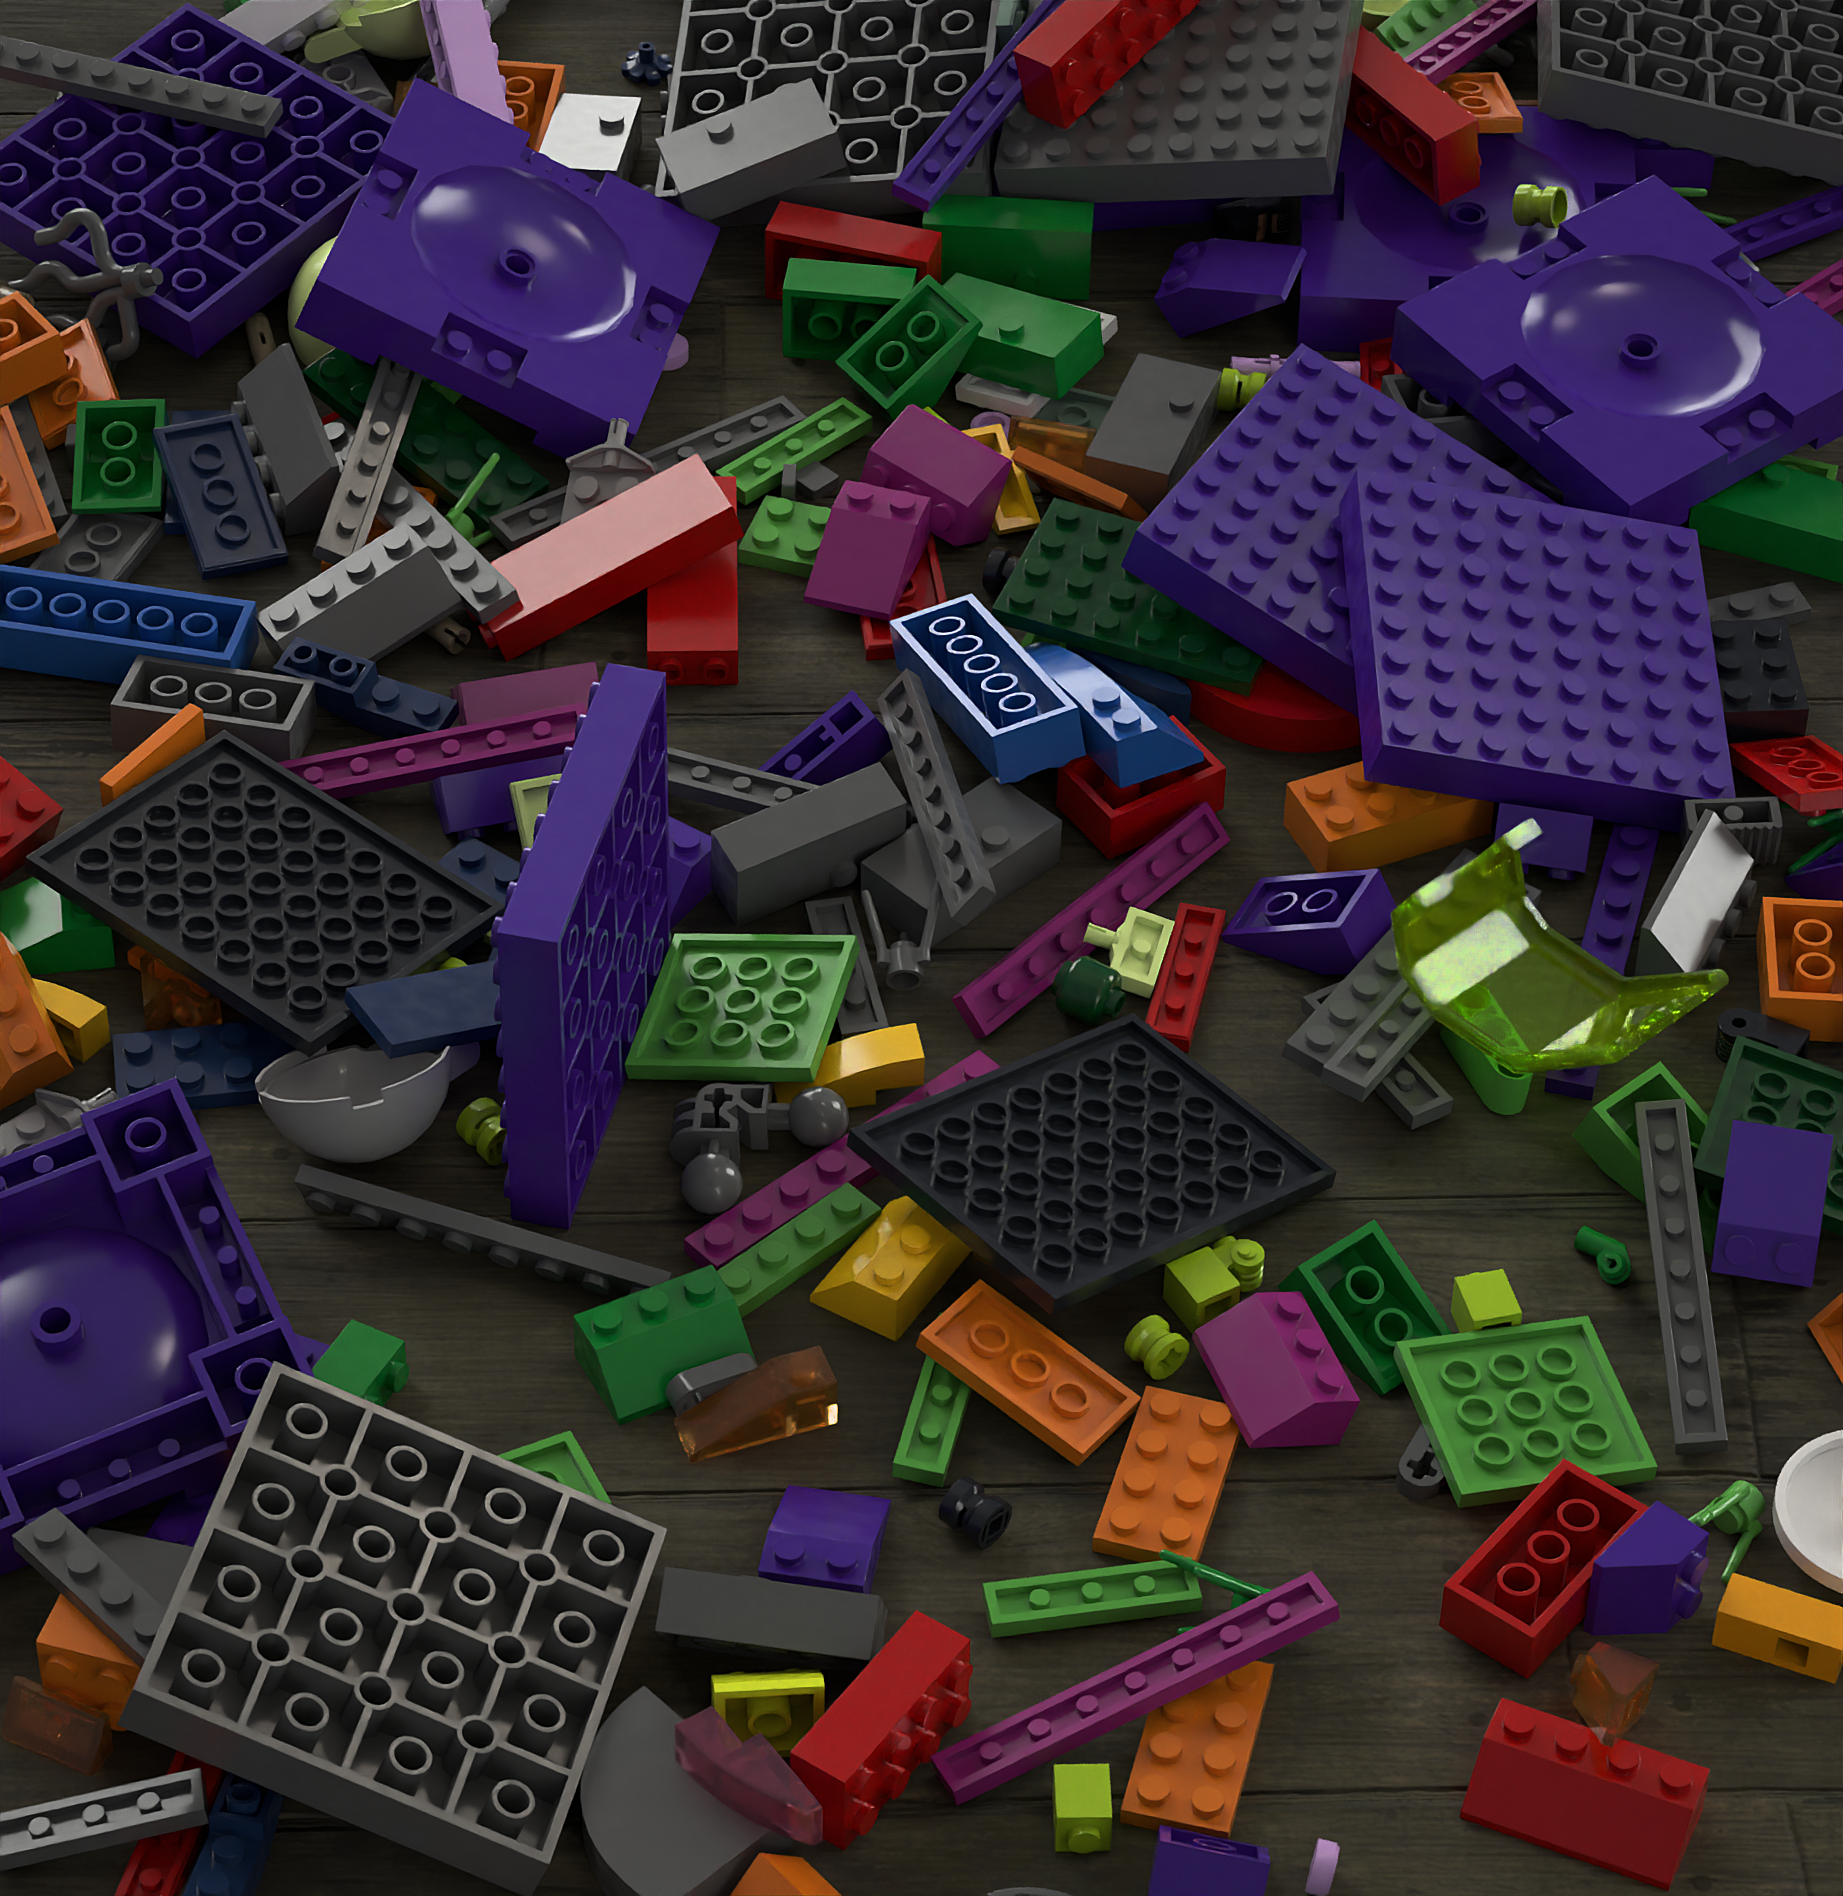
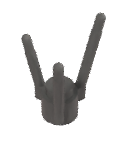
[861,878,942,991]

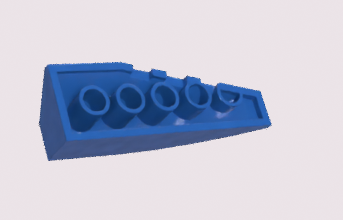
[1022,641,1204,789]

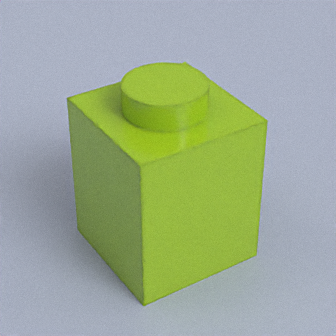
[1451,1269,1522,1333]
[1052,1764,1112,1853]

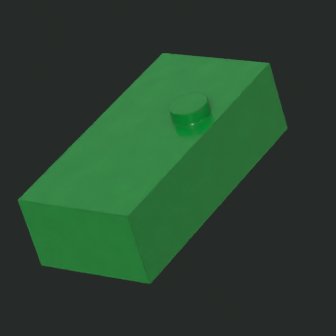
[922,194,1094,301]
[942,272,1104,401]
[1688,463,1843,584]

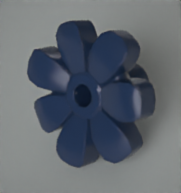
[621,42,672,86]

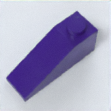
[757,690,893,786]

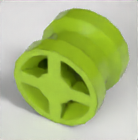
[1124,1314,1189,1380]

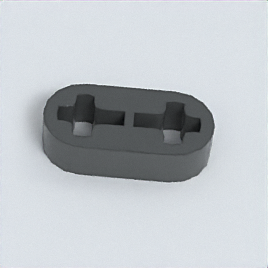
[665,1353,765,1420]
[1396,1423,1447,1501]

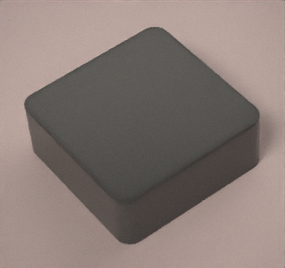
[65,424,76,471]
[797,461,838,501]
[782,464,797,501]

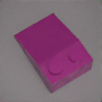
[804,480,930,621]

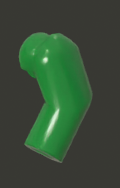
[1574,1225,1632,1284]

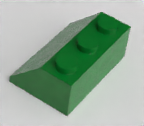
[573,1264,755,1425]

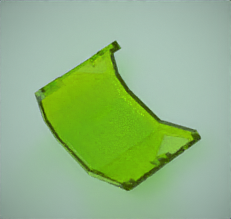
[1390,817,1729,1075]

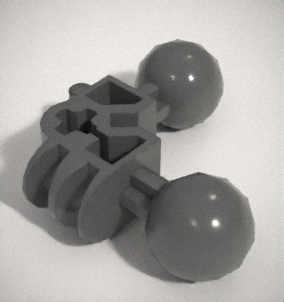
[669,1081,850,1216]

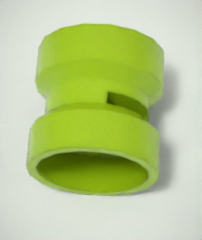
[1512,184,1568,229]
[1218,368,1267,412]
[456,1097,507,1166]

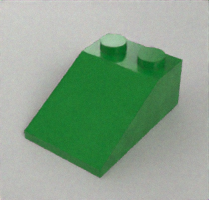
[835,274,983,423]
[72,399,170,514]
[0,877,116,975]
[1277,1219,1452,1397]

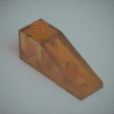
[674,1345,837,1463]
[1570,1642,1660,1748]

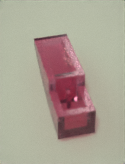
[674,1706,823,1846]

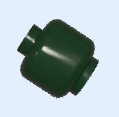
[1051,956,1126,1027]

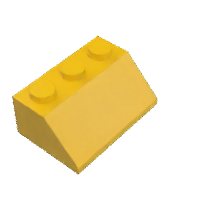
[810,1196,972,1342]

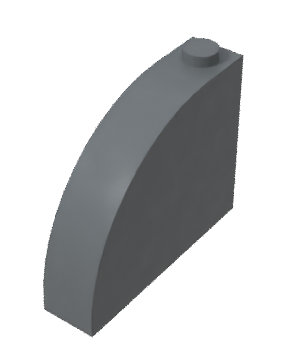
[581,1686,793,1896]

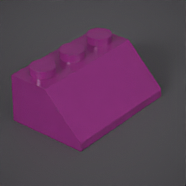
[859,404,1012,547]
[450,661,599,726]
[1192,1292,1360,1448]

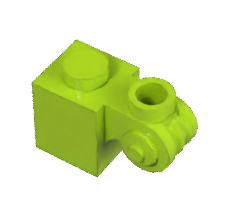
[1163,1236,1265,1335]

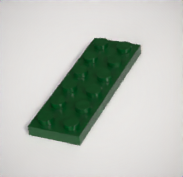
[301,348,550,533]

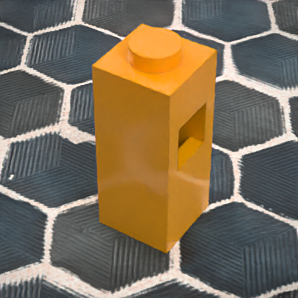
[1711,1573,1843,1684]

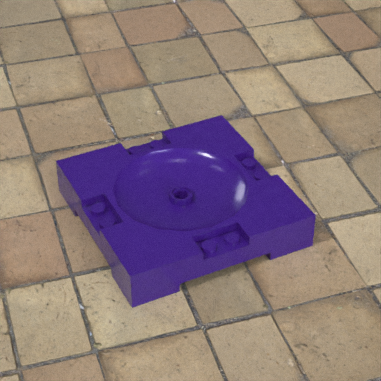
[294,77,721,459]
[1297,106,1636,353]
[1390,175,1843,526]
[0,1077,315,1576]

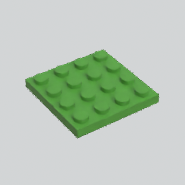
[624,933,860,1082]
[1393,1316,1658,1508]

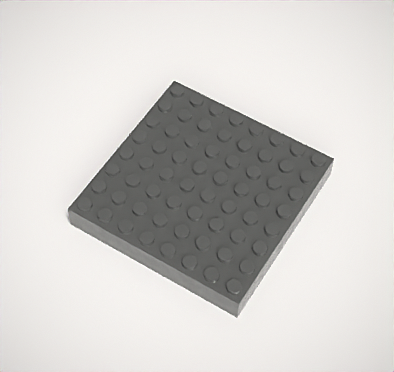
[655,0,1002,227]
[994,0,1364,203]
[1537,0,1843,186]
[117,1361,667,1896]

